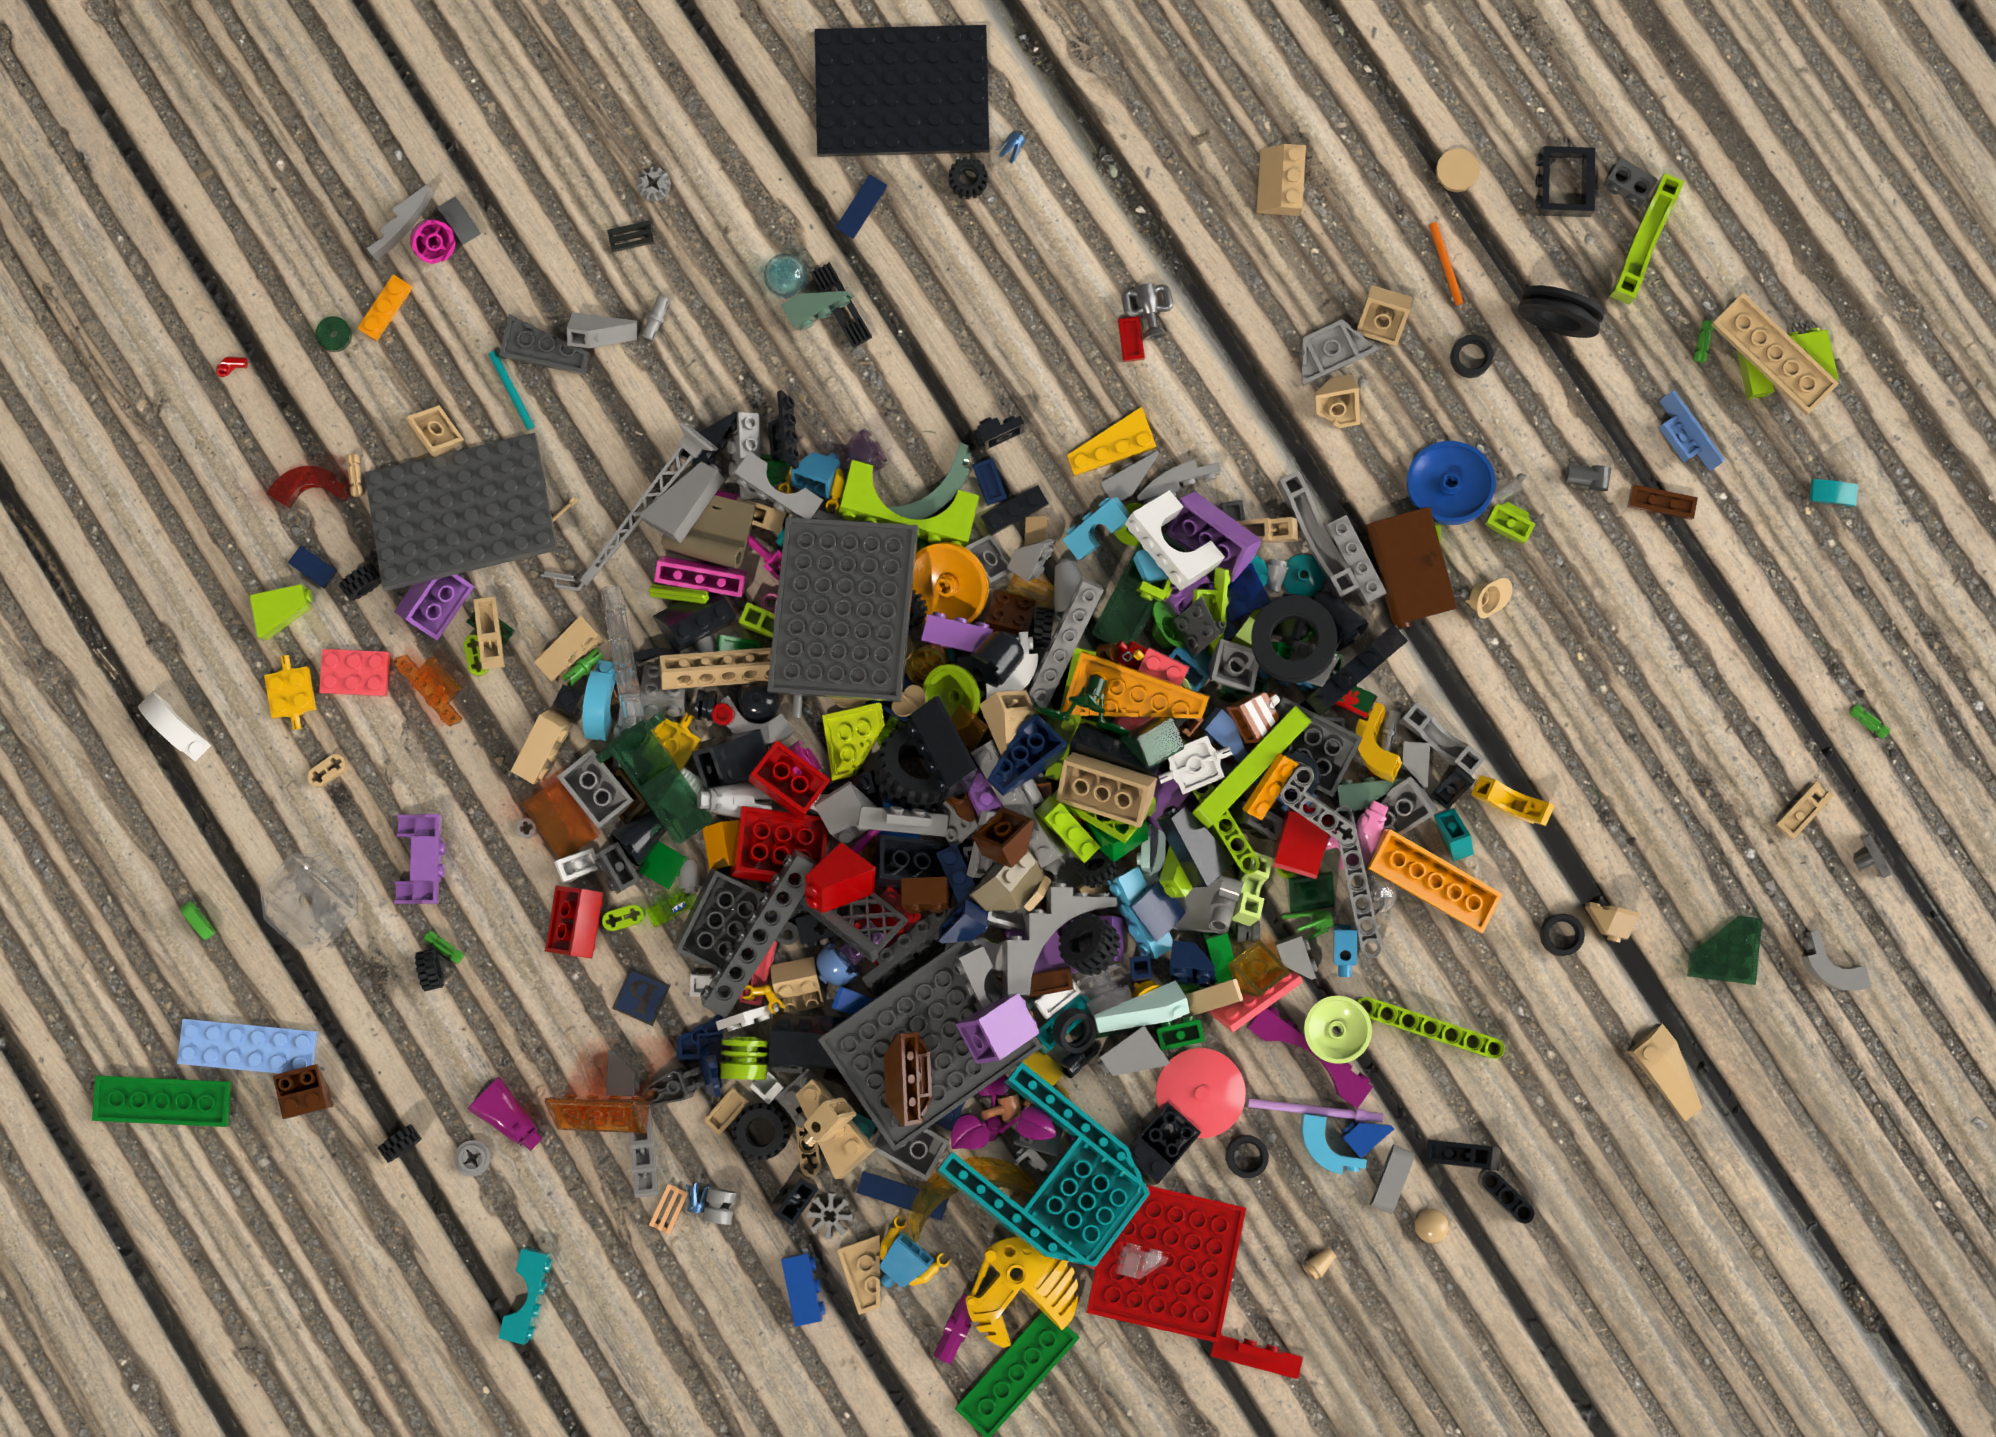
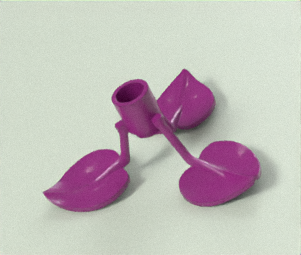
[951,1074,1056,1150]

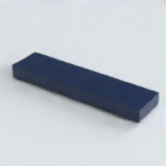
[856,1171,949,1221]

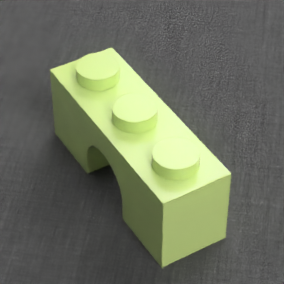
[1232,852,1273,926]

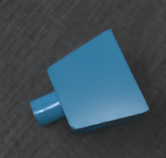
[1333,924,1357,977]

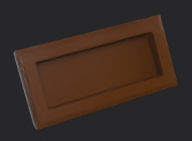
[1029,966,1074,997]

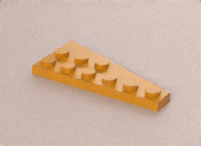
[1061,651,1210,718]

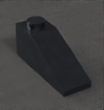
[1426,1140,1501,1171]

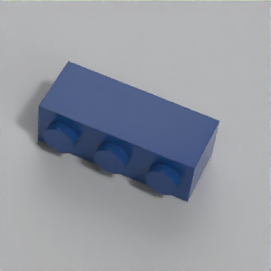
[781,1252,826,1327]

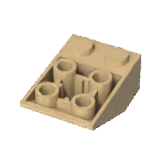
[980,690,1035,757]

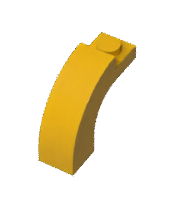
[1355,702,1402,783]
[1471,775,1554,826]

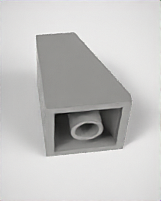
[1098,1026,1170,1076]

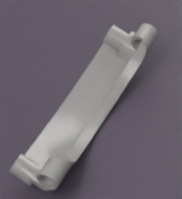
[1042,836,1244,934]

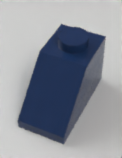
[938,899,988,943]

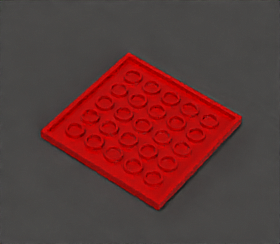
[1086,1185,1246,1343]

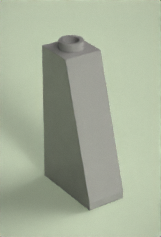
[639,461,725,544]

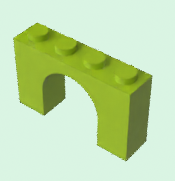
[1736,328,1839,400]

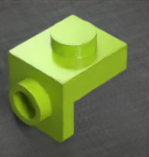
[1136,578,1173,602]

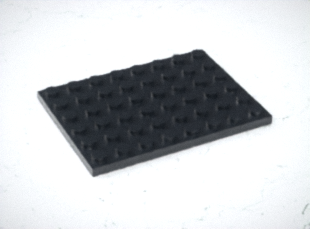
[815,25,990,157]

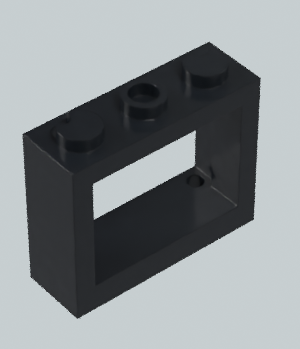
[1535,146,1595,217]

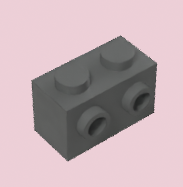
[594,842,640,894]

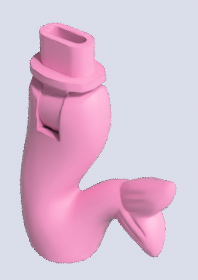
[1325,800,1389,876]

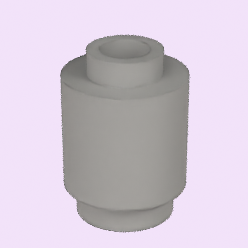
[678,860,702,894]

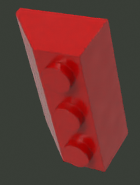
[748,740,831,820]
[545,885,603,959]

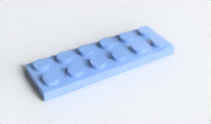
[177,1019,318,1073]

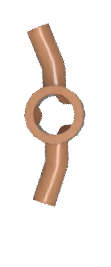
[981,1093,1032,1121]

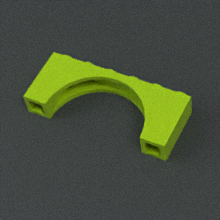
[837,460,979,547]

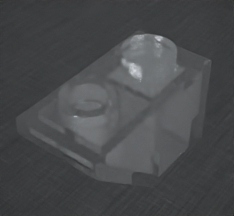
[1115,1243,1168,1279]

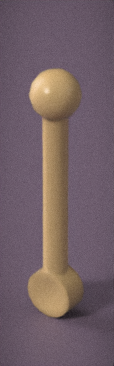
[552,497,578,522]

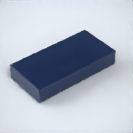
[972,458,1007,506]
[288,545,337,589]

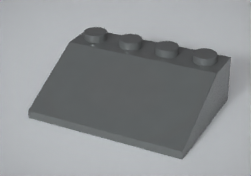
[1257,697,1363,797]
[673,867,769,973]

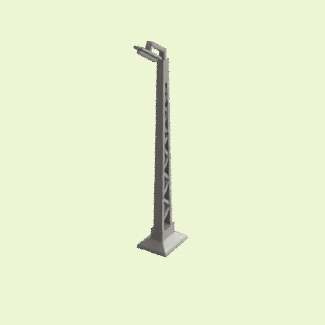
[540,422,718,591]

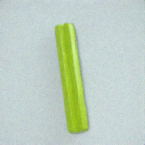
[648,584,709,604]

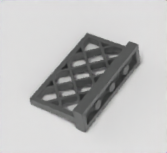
[804,893,908,963]

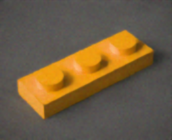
[357,275,413,341]
[1242,753,1299,820]

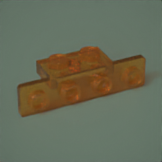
[393,655,463,727]

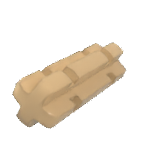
[346,454,364,497]

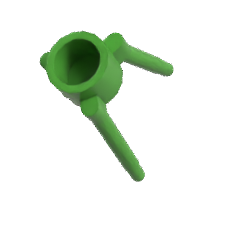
[1281,909,1334,943]

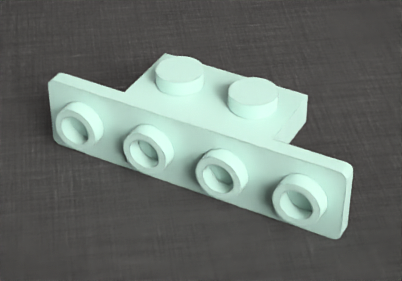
[1137,820,1166,894]

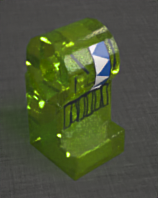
[646,892,692,928]

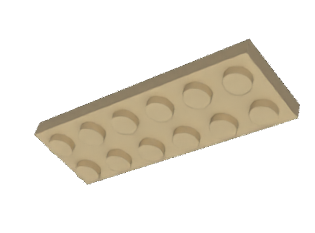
[1711,293,1839,416]

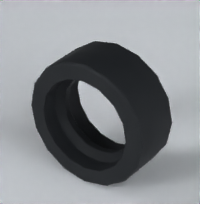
[1450,334,1494,378]
[1540,913,1585,956]
[1052,1008,1097,1053]
[1225,1135,1269,1178]

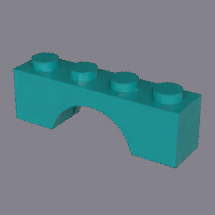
[498,1247,553,1345]

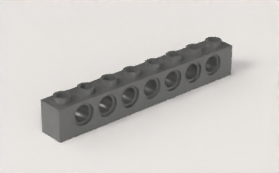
[700,849,818,1018]

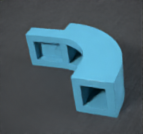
[582,660,621,741]
[1300,1113,1367,1174]

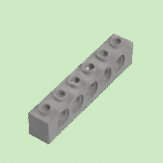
[1027,577,1104,708]

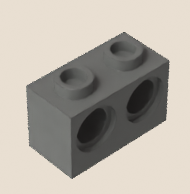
[1603,157,1658,207]
[1229,801,1283,840]

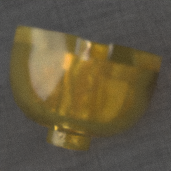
[906,644,951,688]

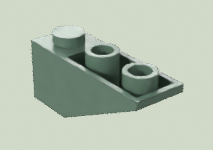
[782,291,854,330]
[1335,776,1404,813]

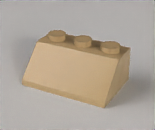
[1256,144,1306,216]

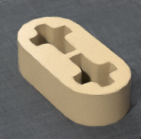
[307,754,348,788]

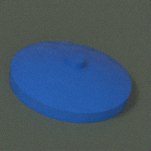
[1406,441,1496,525]

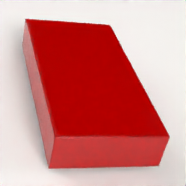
[1118,316,1145,362]

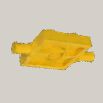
[264,655,317,730]
[640,712,702,781]

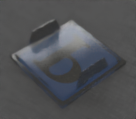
[612,967,671,1026]

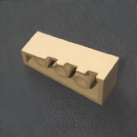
[795,1079,876,1179]

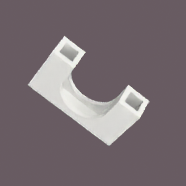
[1125,490,1225,591]

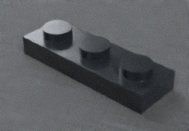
[981,485,1049,536]

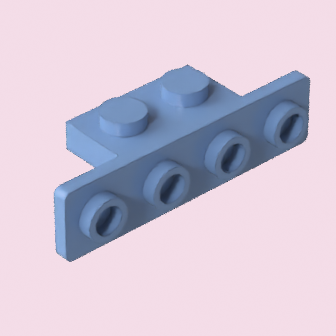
[1658,390,1725,471]

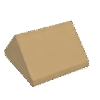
[406,405,464,458]

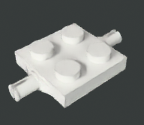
[1158,736,1232,795]

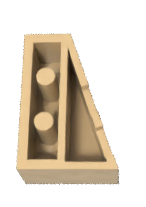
[534,615,605,684]
[511,707,576,784]

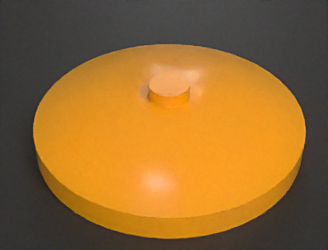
[910,542,989,624]

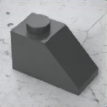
[606,1050,641,1097]

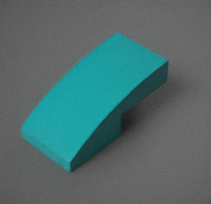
[1809,479,1858,507]

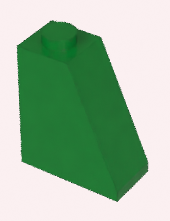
[1200,932,1240,984]

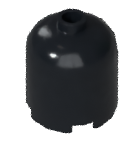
[967,630,1024,688]

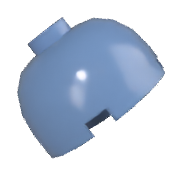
[817,941,860,986]

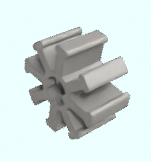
[807,1192,853,1239]

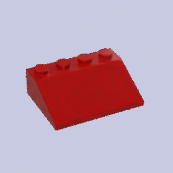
[730,806,828,882]

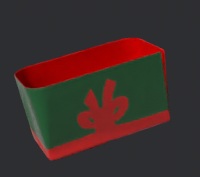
[1335,686,1378,718]

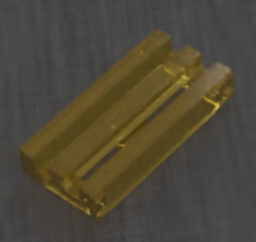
[1007,573,1054,607]

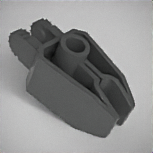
[643,1067,706,1105]

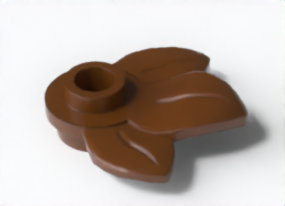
[946,792,977,822]

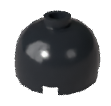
[736,681,781,723]

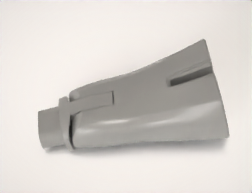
[697,782,772,818]

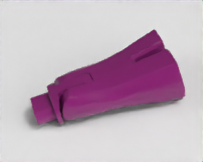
[467,1077,543,1151]

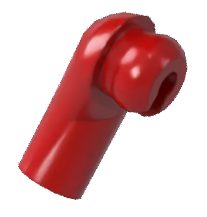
[216,357,248,377]

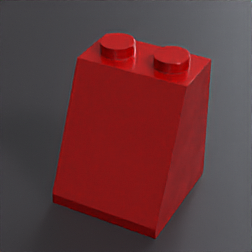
[1273,804,1333,879]
[805,842,875,913]

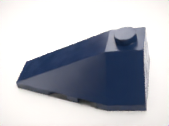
[987,713,1068,796]

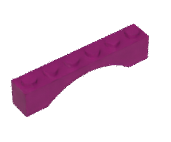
[1246,1006,1373,1109]

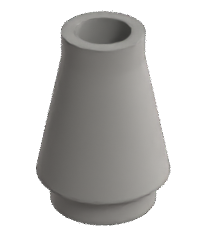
[1267,559,1289,591]

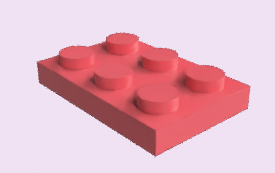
[319,649,390,697]

